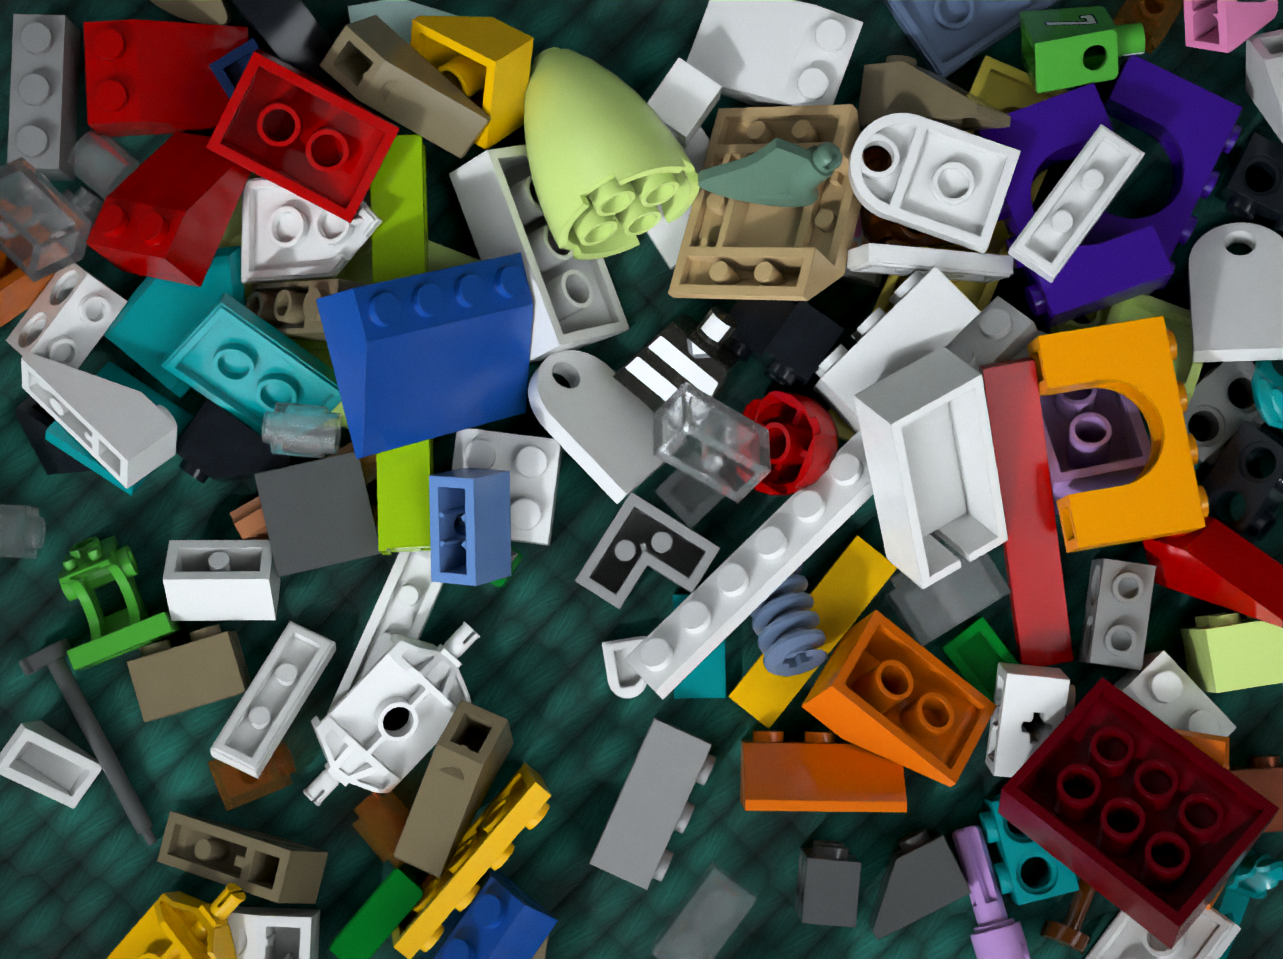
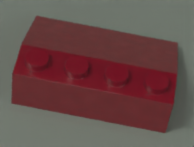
[998,677,1280,949]

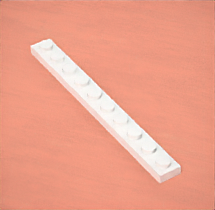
[624,296,1039,699]

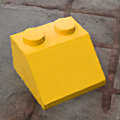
[410,16,534,150]

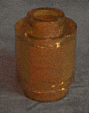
[352,791,410,868]

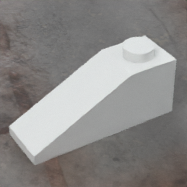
[21,352,177,489]

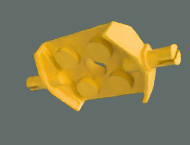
[106,883,246,959]

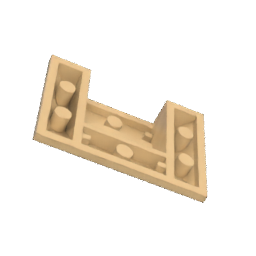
[668,104,865,301]

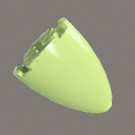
[524,47,700,260]

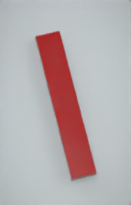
[979,357,1074,666]

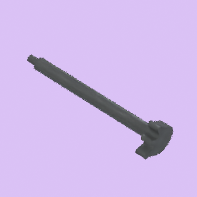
[19,638,157,846]

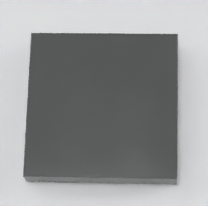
[254,452,382,577]

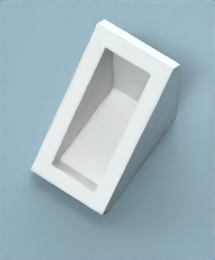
[0,720,102,809]

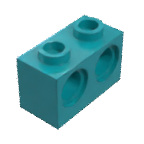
[980,794,1080,906]

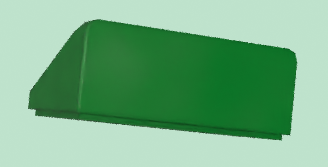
[329,868,424,959]

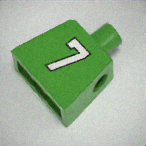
[1019,6,1145,93]

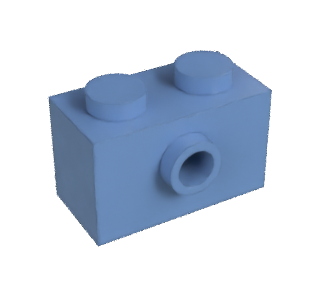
[429,468,512,586]

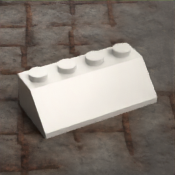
[449,144,630,364]

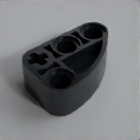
[231,0,346,94]

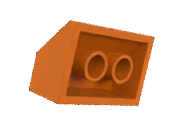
[740,730,907,812]

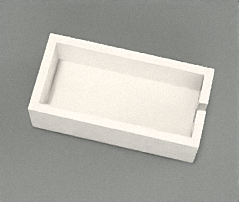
[853,347,1008,589]

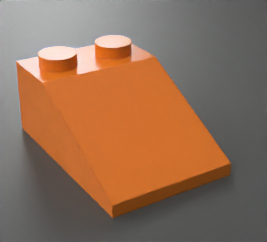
[801,610,997,787]

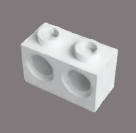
[5,258,128,369]

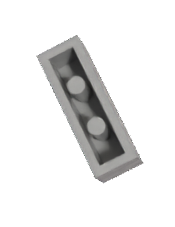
[7,14,80,181]
[589,717,717,890]

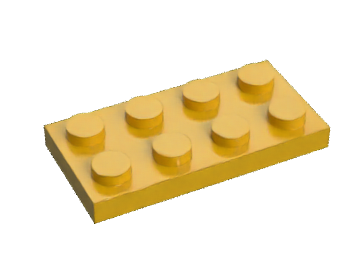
[391,762,552,959]

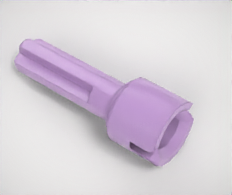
[952,825,1031,959]

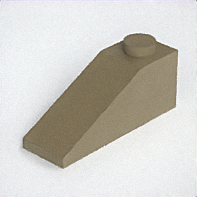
[858,55,1011,131]
[157,811,328,904]

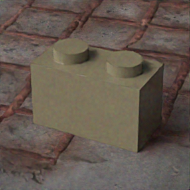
[127,624,252,723]

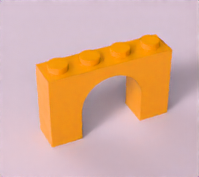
[1027,316,1209,553]

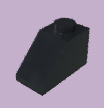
[176,399,300,484]

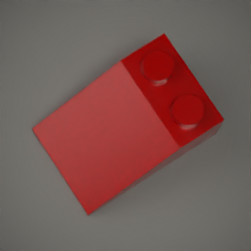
[83,19,250,138]
[206,48,400,223]
[86,131,251,287]

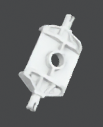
[303,621,480,806]

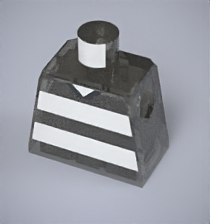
[613,307,739,439]

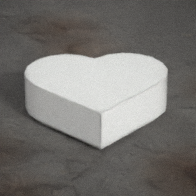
[602,636,647,698]

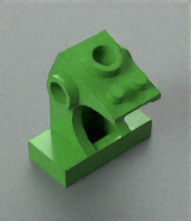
[58,535,182,670]

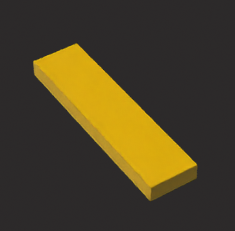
[728,535,897,729]

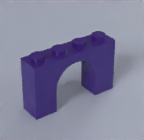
[1080,55,1243,296]
[974,83,1174,329]

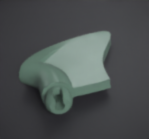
[698,138,842,207]

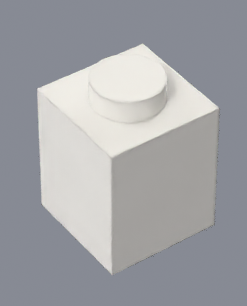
[647,58,722,148]

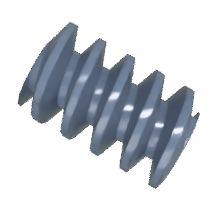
[750,564,828,677]

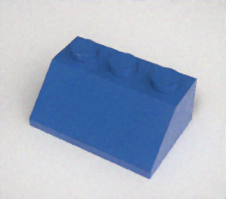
[419,868,558,959]

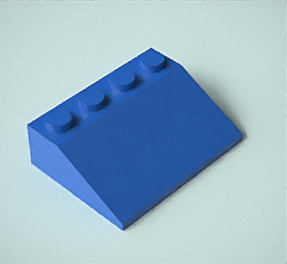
[316,252,533,459]

